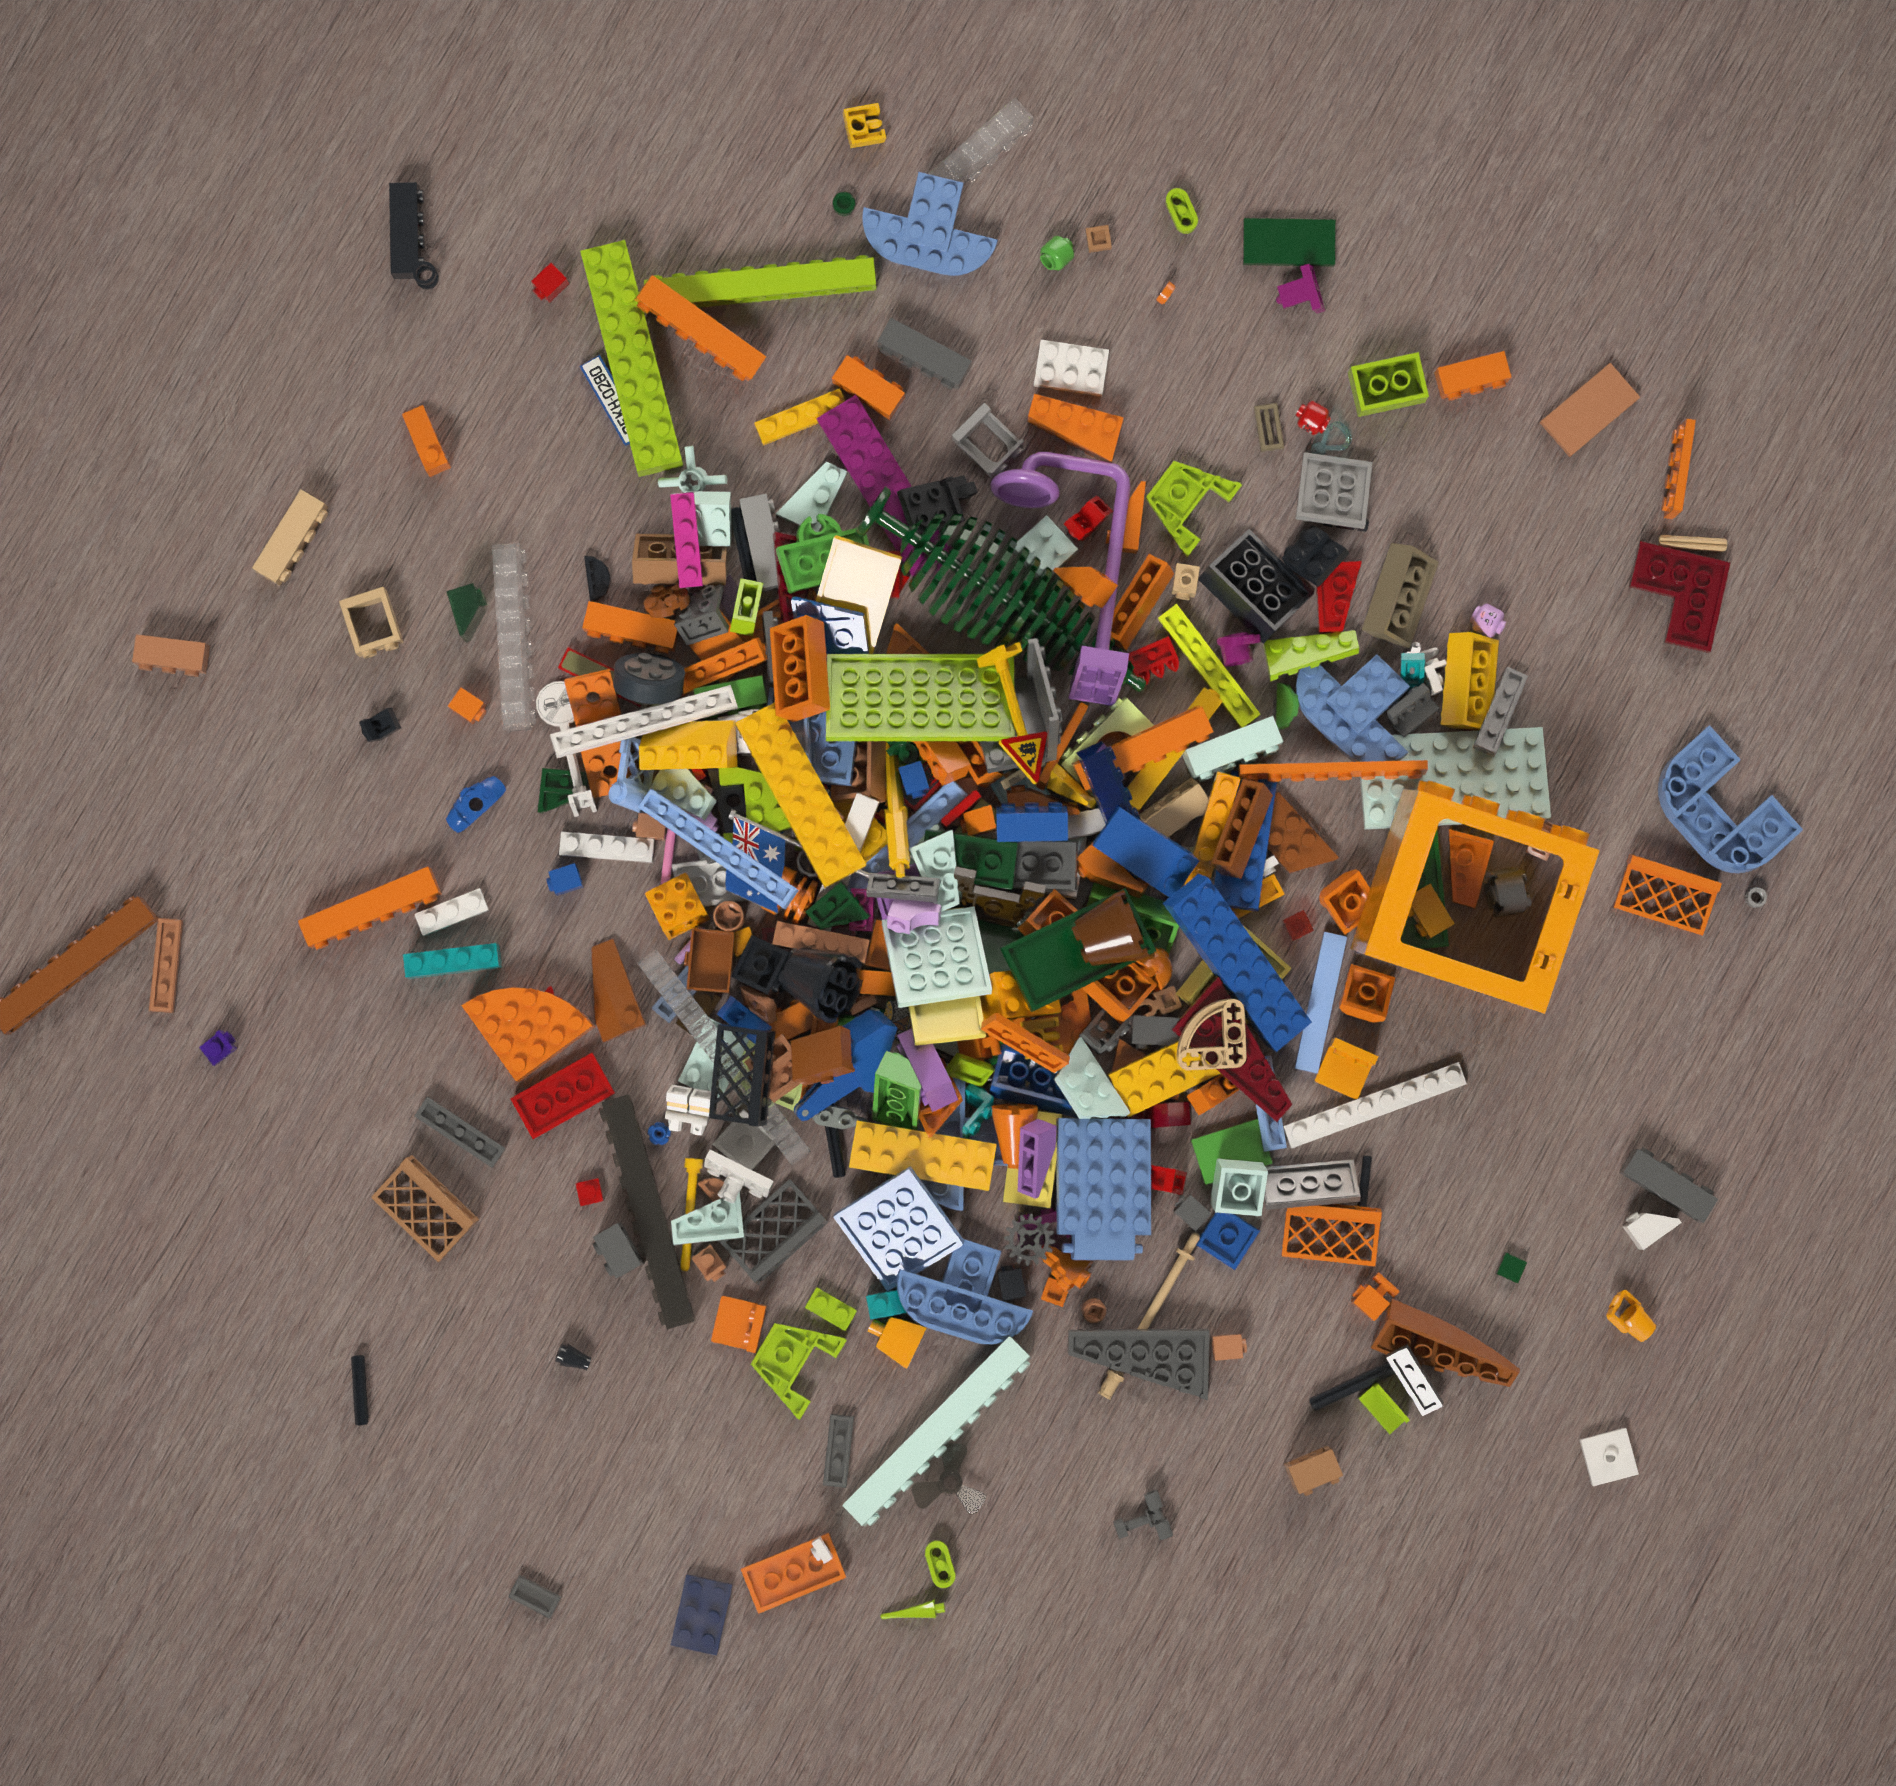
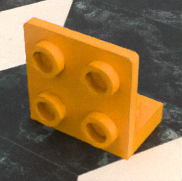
[645,873,710,940]
[1314,1038,1379,1099]

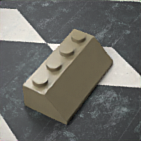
[1362,543,1439,649]

